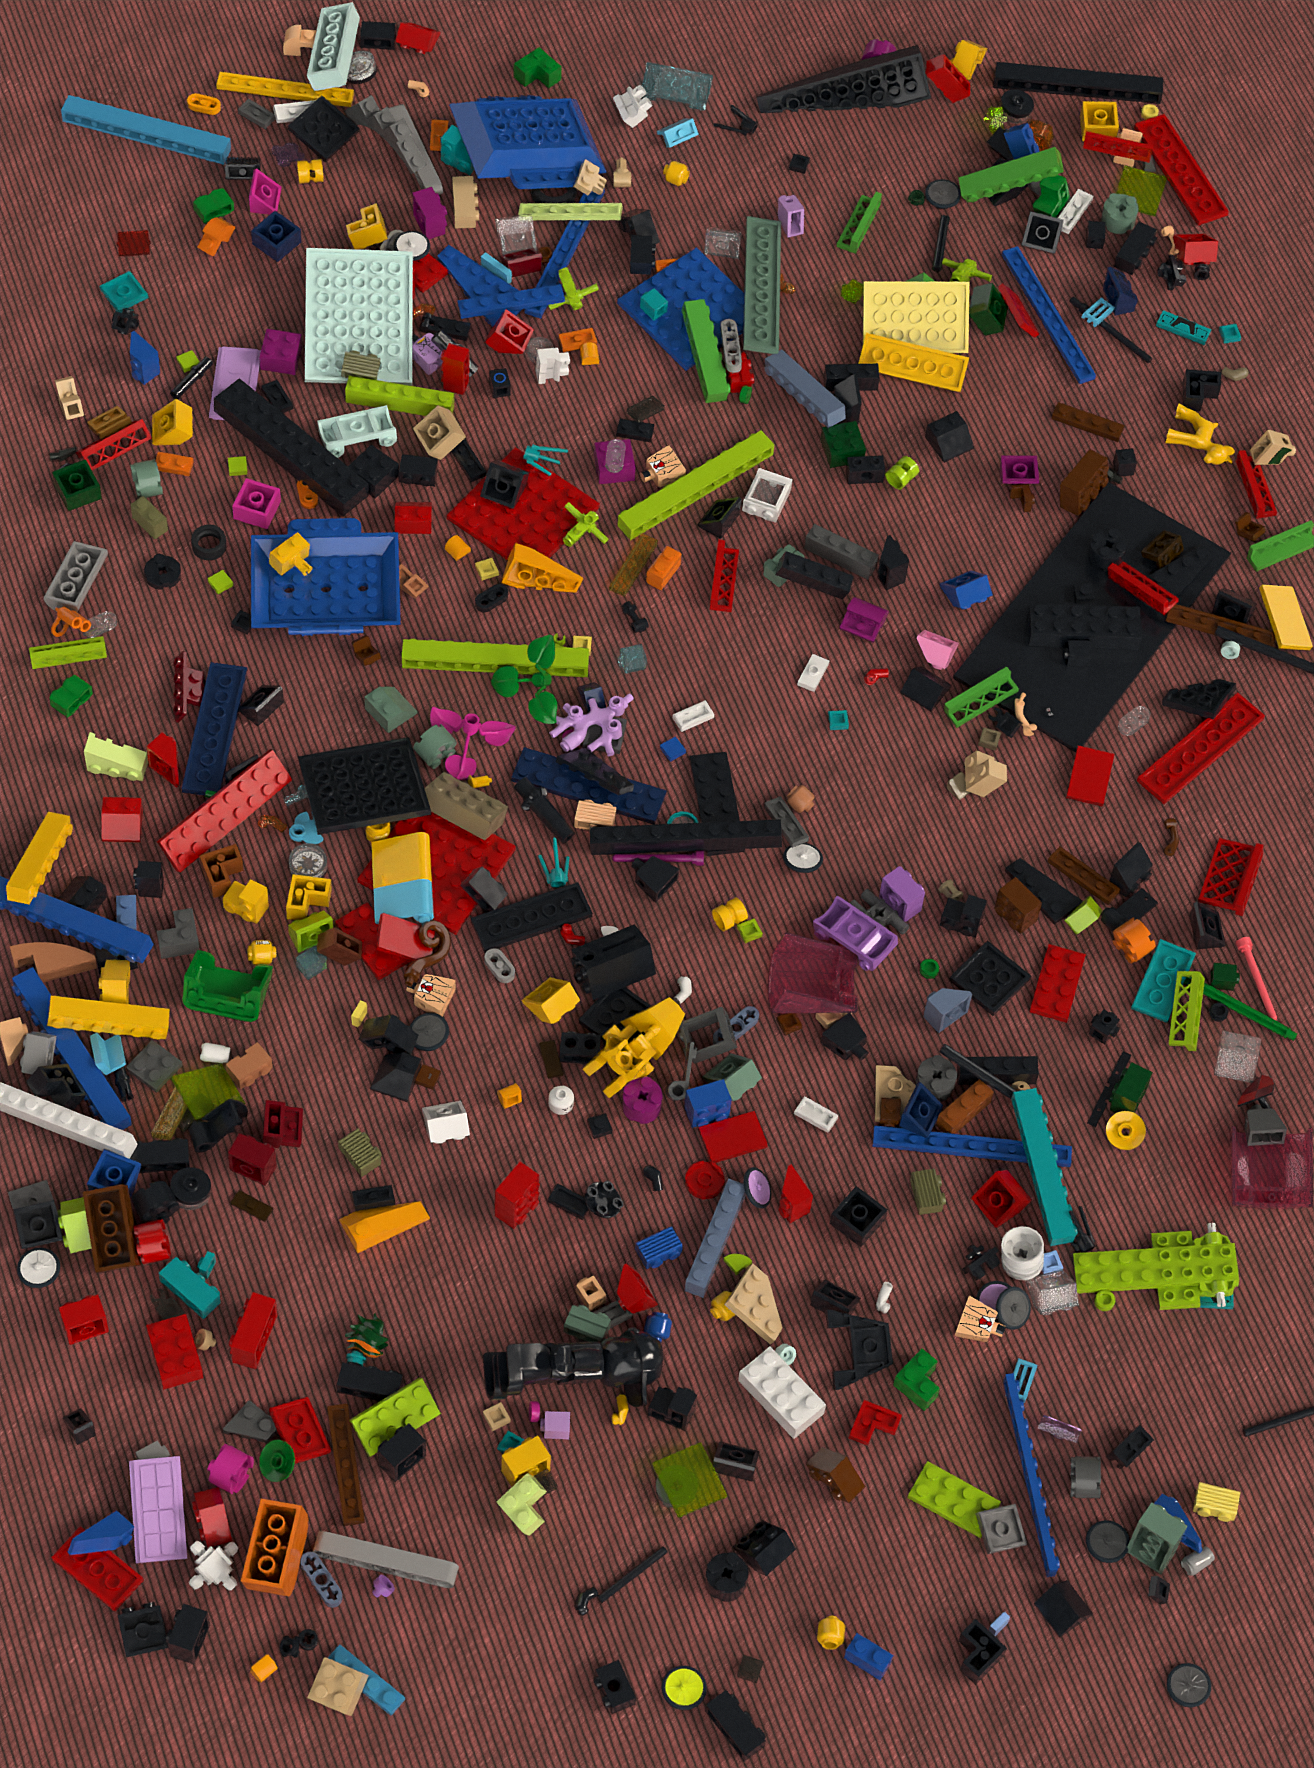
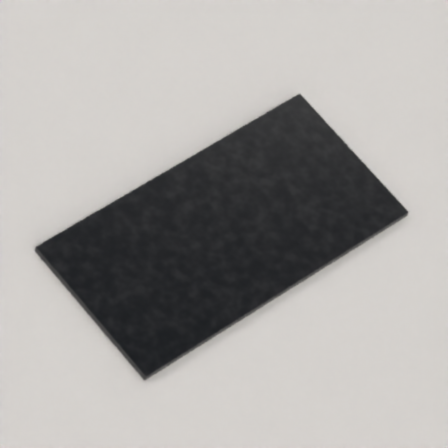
[953,482,1231,752]

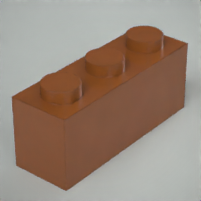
[936,1079,994,1134]

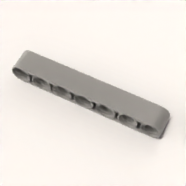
[389,104,443,195]
[312,1531,459,1588]

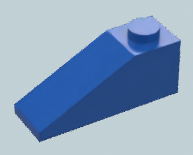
[1154,1493,1202,1553]
[68,1511,135,1555]

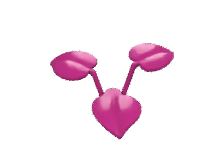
[430,707,516,780]

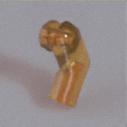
[780,273,796,294]
[412,303,435,319]
[257,815,287,833]

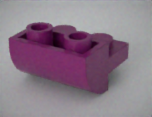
[840,597,889,643]

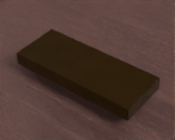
[539,1040,563,1079]
[230,1190,274,1222]

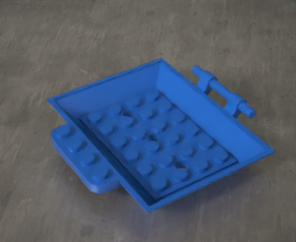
[449,95,607,189]
[251,518,401,636]

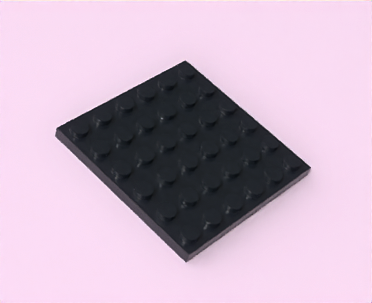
[298,737,431,835]

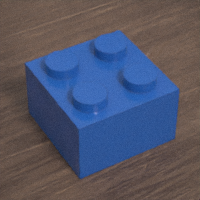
[684,1079,732,1128]

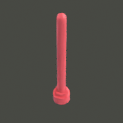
[1236,937,1277,1020]

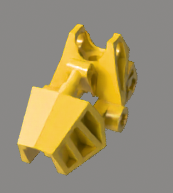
[582,997,685,1098]

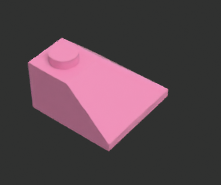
[917,630,959,670]

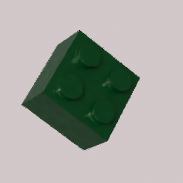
[969,283,1008,336]
[820,421,866,468]
[52,459,102,511]
[1109,1062,1153,1113]

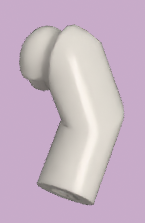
[673,976,692,1005]
[876,1282,893,1314]

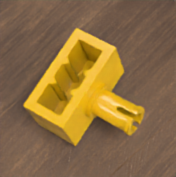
[269,532,312,576]

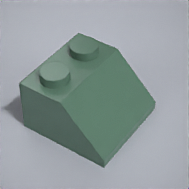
[364,687,418,733]
[702,1053,762,1101]

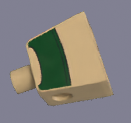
[1249,430,1296,465]

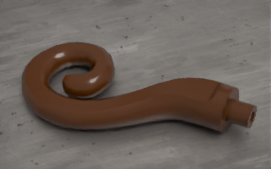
[403,920,451,987]

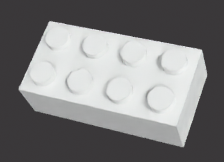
[738,1347,826,1439]

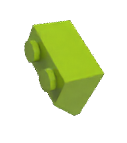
[288,910,333,953]

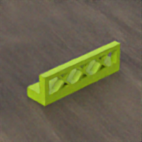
[29,636,107,669]
[1169,971,1205,1051]

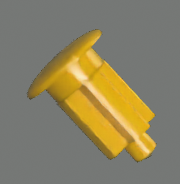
[468,775,492,788]

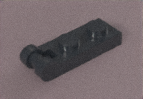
[419,313,471,341]

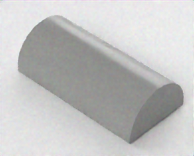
[43,541,108,612]

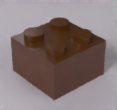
[994,877,1042,934]

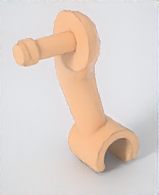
[1161,226,1179,258]
[1014,693,1037,736]

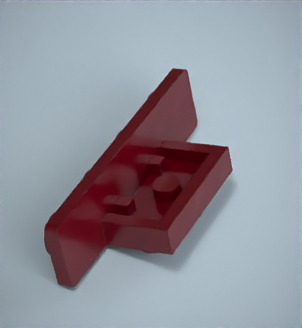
[173,651,204,723]

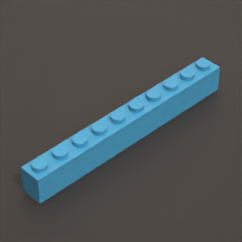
[61,95,231,165]

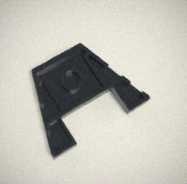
[825,1310,893,1390]

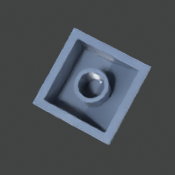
[923,988,972,1033]

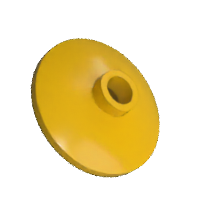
[1106,1111,1146,1150]

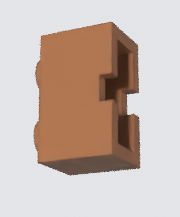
[225,1042,273,1089]

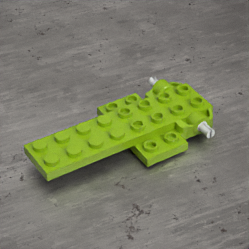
[1073,1223,1239,1310]

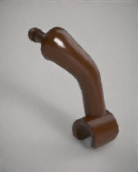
[1164,818,1180,856]

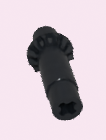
[514,777,575,844]

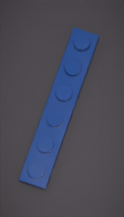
[458,284,565,319]

